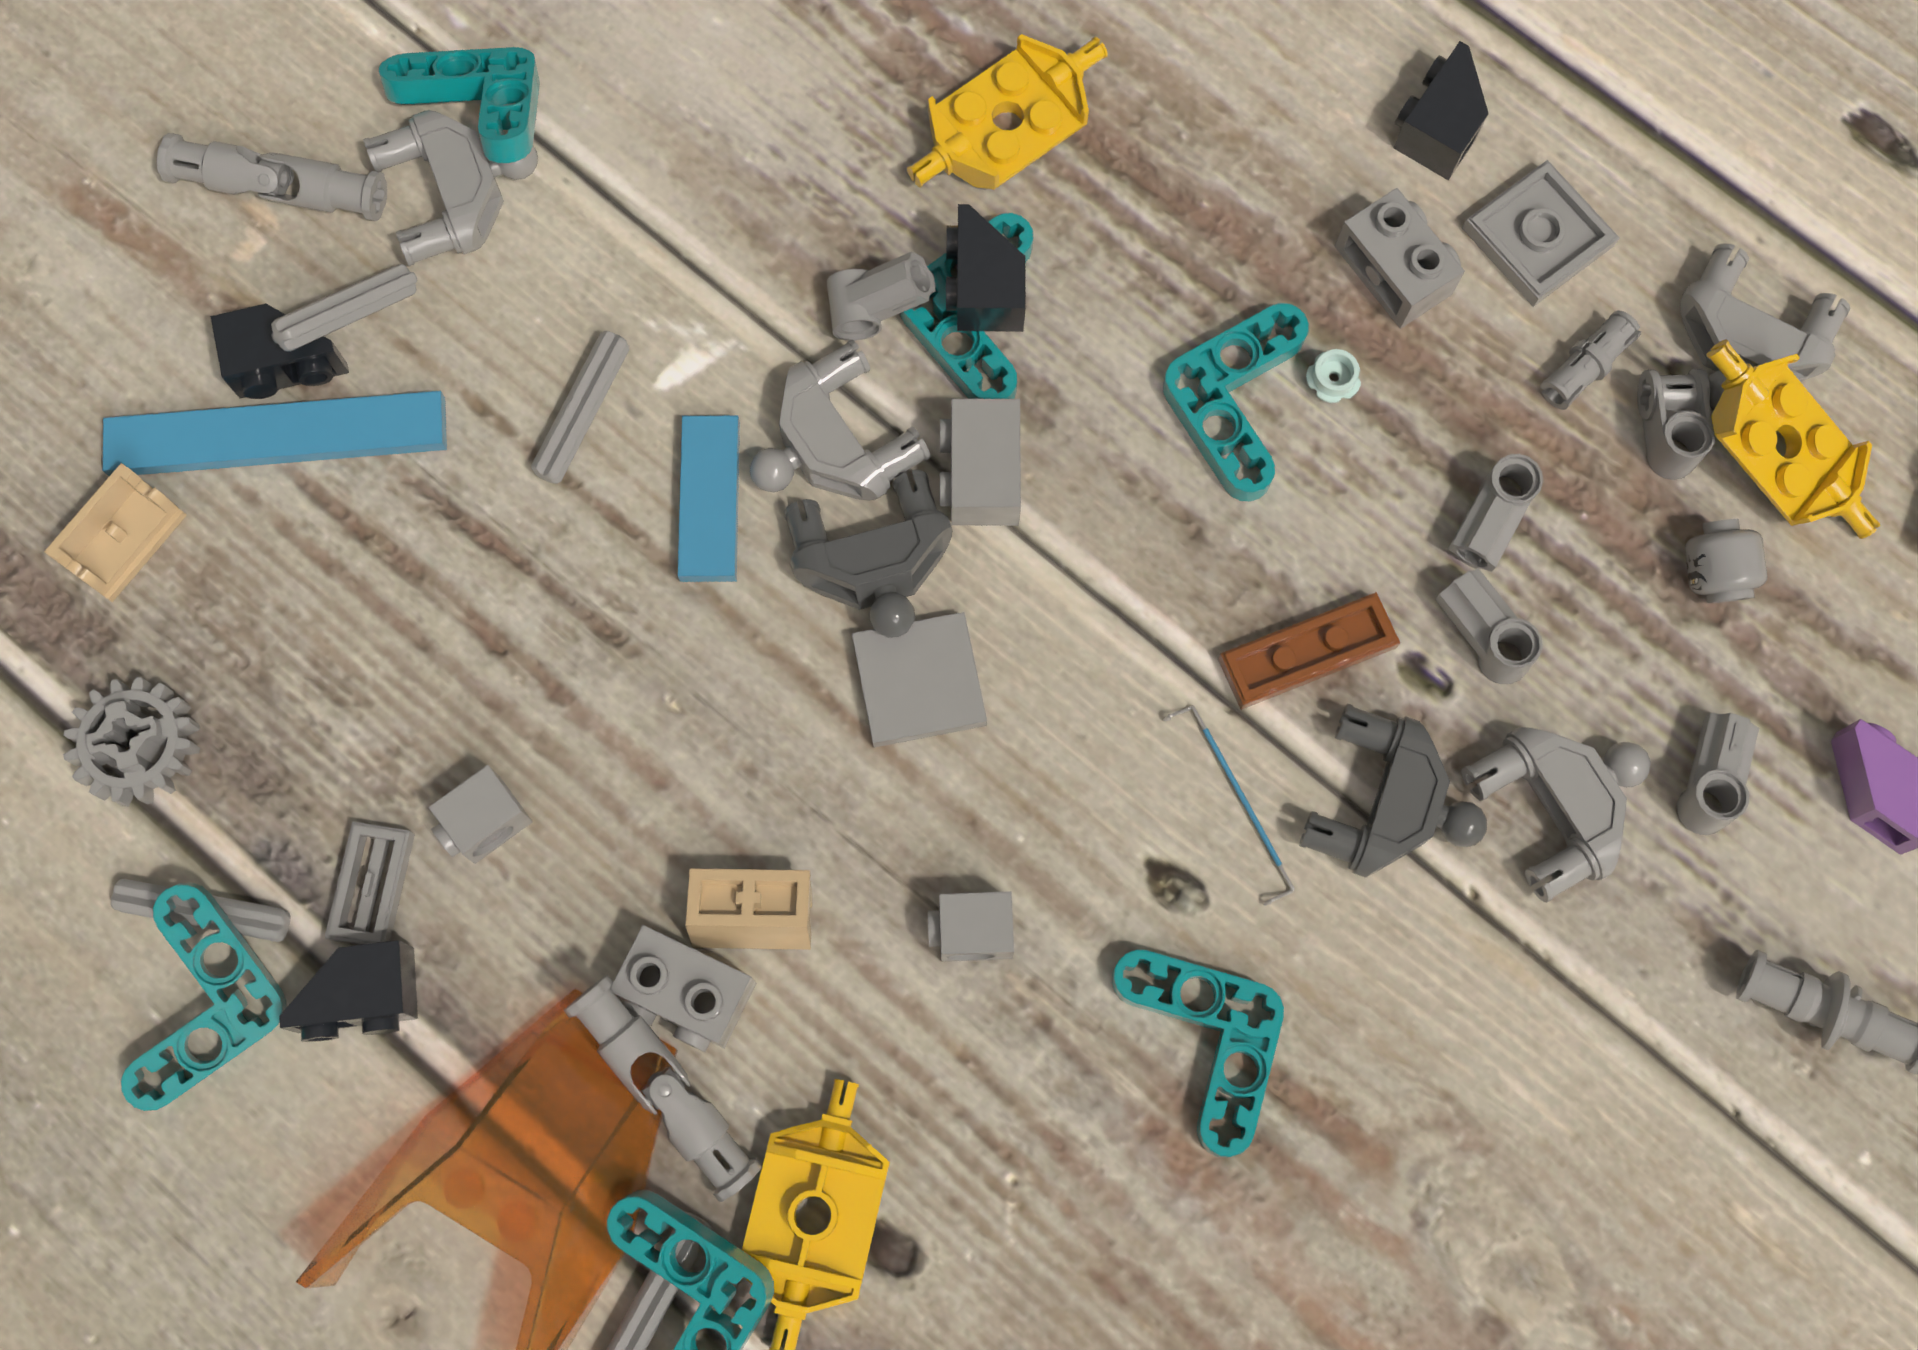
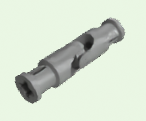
[157,133,387,221]
[564,975,762,1202]

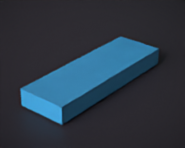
[678,415,740,582]

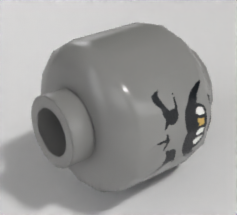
[1685,519,1768,604]

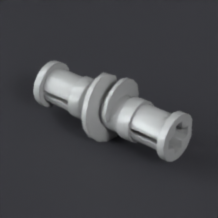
[1736,950,1918,1074]

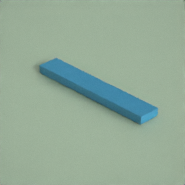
[103,391,447,476]

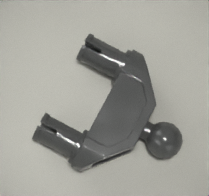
[784,470,953,638]
[1299,704,1487,878]

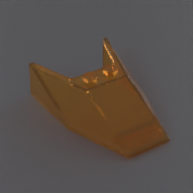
[296,988,678,1350]

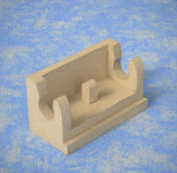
[44,463,187,603]
[686,869,812,950]

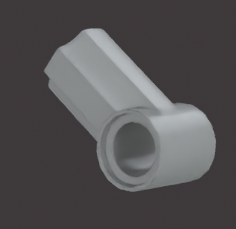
[827,251,935,341]
[1448,454,1543,572]
[1436,568,1543,684]
[1677,713,1759,835]

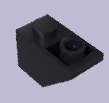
[1394,41,1489,181]
[946,204,1026,332]
[210,303,349,399]
[279,940,418,1042]

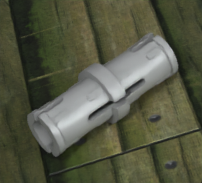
[1540,310,1641,410]

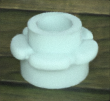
[1306,349,1361,403]

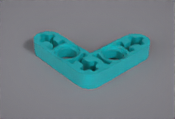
[379,47,540,163]
[900,213,1034,399]
[1163,303,1309,502]
[121,882,287,1111]
[1112,950,1284,1158]
[607,1190,774,1350]

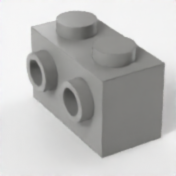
[1335,188,1465,329]
[940,399,1021,526]
[611,925,757,1052]

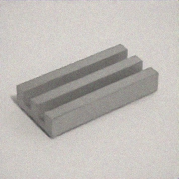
[325,822,415,945]

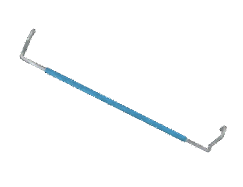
[1163,705,1294,906]

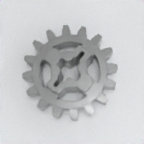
[63,677,200,807]

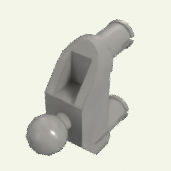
[363,110,538,266]
[1680,243,1850,410]
[750,339,931,501]
[1461,727,1651,903]

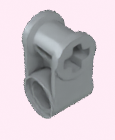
[1637,369,1715,480]

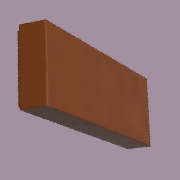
[1218,592,1400,710]

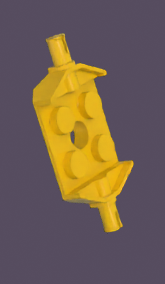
[907,34,1108,190]
[1706,339,1880,539]
[742,1079,890,1350]

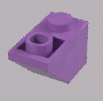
[1831,719,1918,855]

